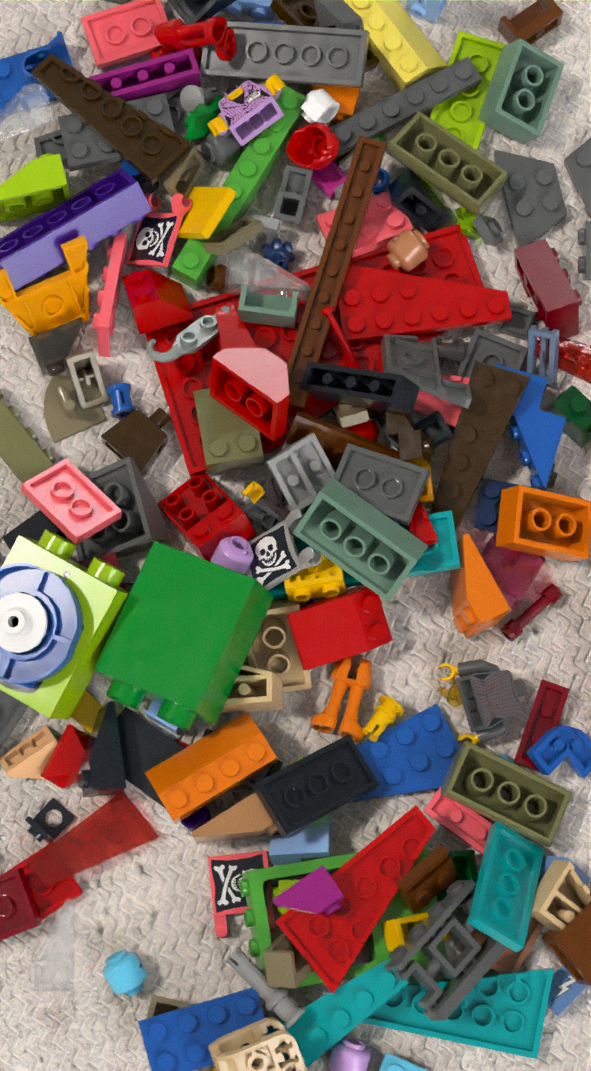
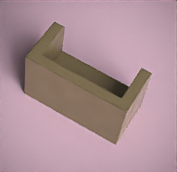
[263,933,313,988]

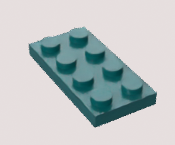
[467,822,545,952]

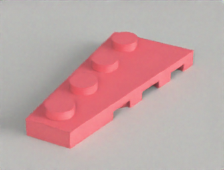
[93,233,127,358]

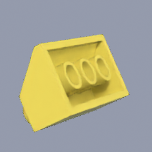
[343,0,447,92]

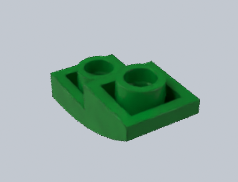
[184,95,223,140]

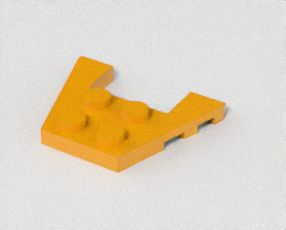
[0,235,89,342]

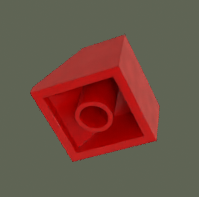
[122,269,194,334]

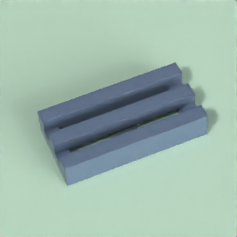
[527,325,559,385]

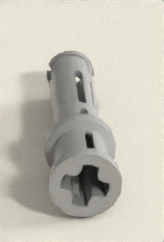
[225,947,307,1030]

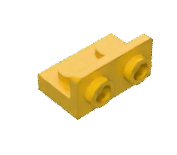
[284,553,347,602]

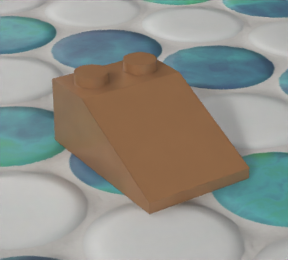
[191,792,279,843]

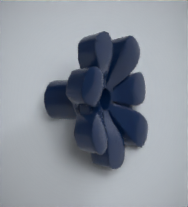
[259,238,295,273]

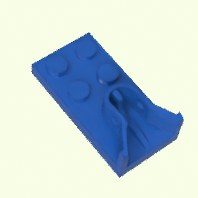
[0,31,73,117]

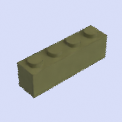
[0,391,56,483]

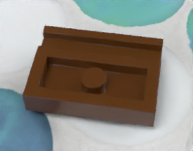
[396,844,458,915]

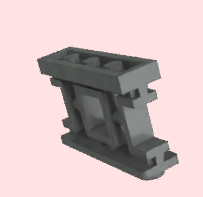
[384,879,508,1021]

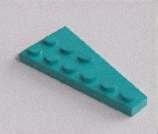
[361,967,554,1059]

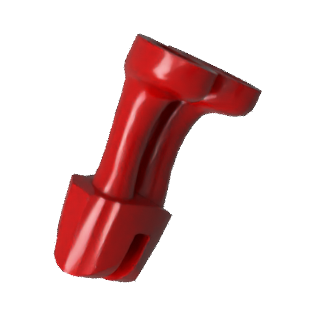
[154,17,236,61]

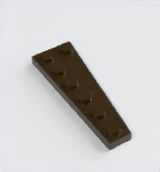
[31,54,191,185]
[430,360,531,532]

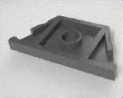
[493,150,567,248]

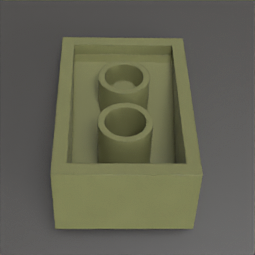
[193,388,264,474]

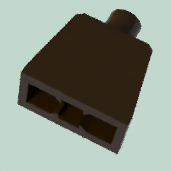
[101,407,171,478]

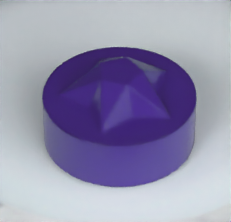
[181,806,211,832]

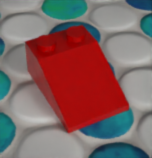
[286,585,393,670]

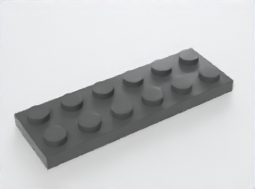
[200,19,370,88]

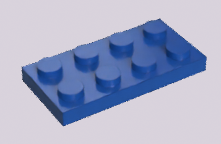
[138,988,269,1071]

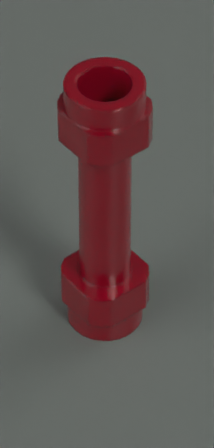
[500,583,563,642]

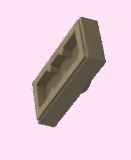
[203,217,264,256]
[332,403,369,428]

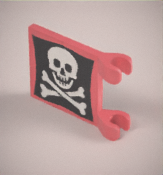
[125,193,192,268]
[208,850,275,938]

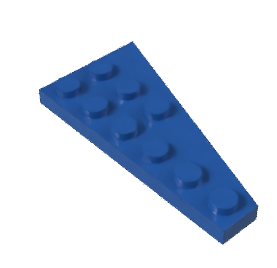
[349,704,460,803]

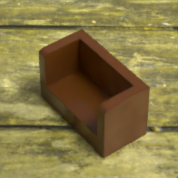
[498,0,563,45]

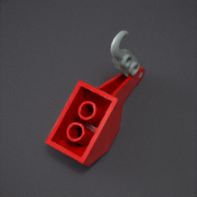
[146,302,290,442]

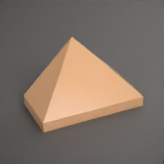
[0,726,58,779]

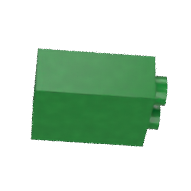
[94,541,274,731]

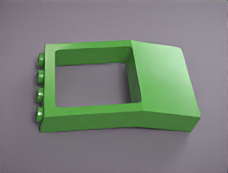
[239,843,448,990]

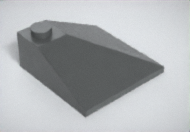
[74,456,169,562]

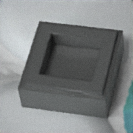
[500,305,535,341]

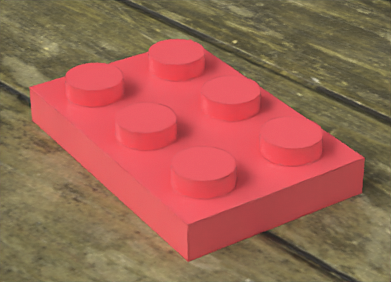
[81,0,168,70]
[316,190,414,258]
[21,458,122,545]

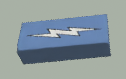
[547,965,588,1016]

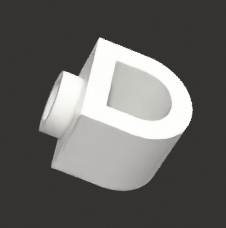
[301,89,340,125]

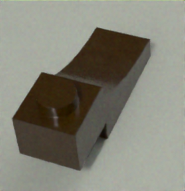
[386,411,434,467]

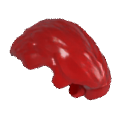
[286,123,339,171]

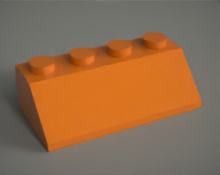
[145,711,277,824]

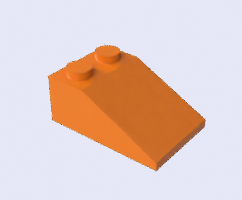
[450,533,511,640]

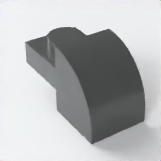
[273,165,313,224]

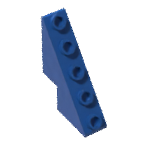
[495,364,566,491]

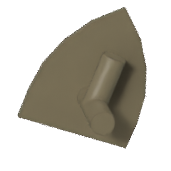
[44,374,106,443]

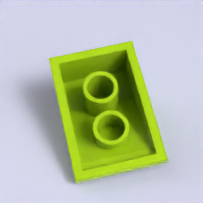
[0,153,71,223]

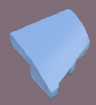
[269,812,332,866]

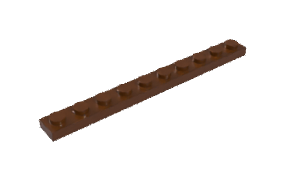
[287,136,387,410]

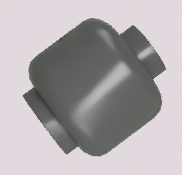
[201,132,244,167]

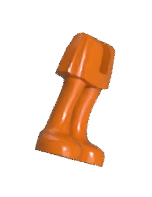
[309,656,372,742]

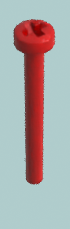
[320,305,361,369]

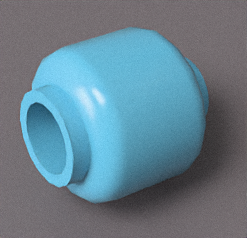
[103,949,148,997]

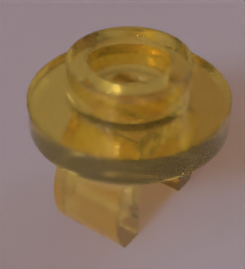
[438,675,463,707]

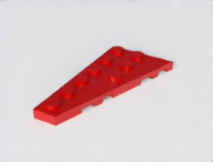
[338,264,512,344]
[275,805,435,994]

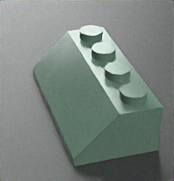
[293,477,428,602]

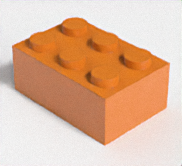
[496,485,591,562]

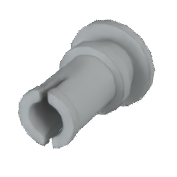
[180,85,220,112]

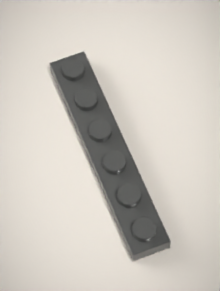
[330,56,482,158]

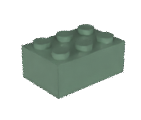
[478,38,565,144]

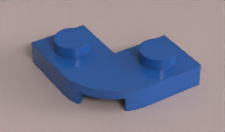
[526,726,591,778]

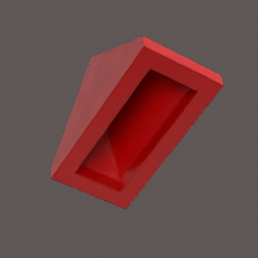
[41,724,90,789]

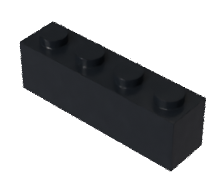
[300,361,420,415]

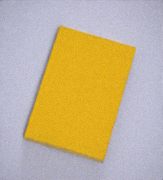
[170,187,236,239]

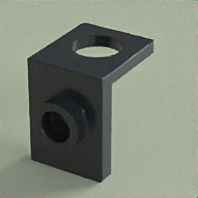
[25,798,74,843]

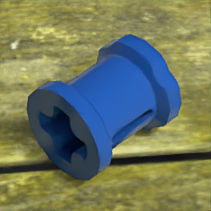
[106,383,136,418]

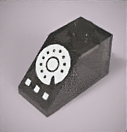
[28,317,85,377]

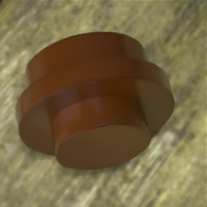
[206,264,230,292]

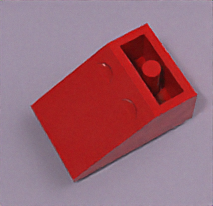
[157,472,257,562]

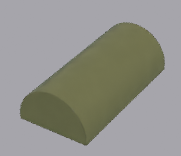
[386,111,509,217]
[440,740,572,847]

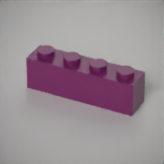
[87,48,201,102]

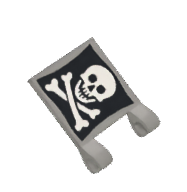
[246,509,322,591]

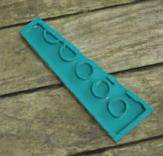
[268,958,411,1071]

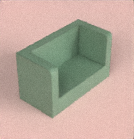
[238,284,299,329]

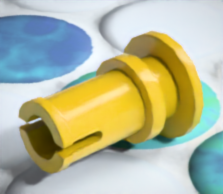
[362,695,404,742]

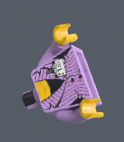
[207,73,286,147]

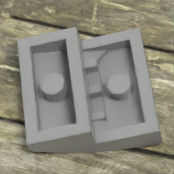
[266,433,335,511]

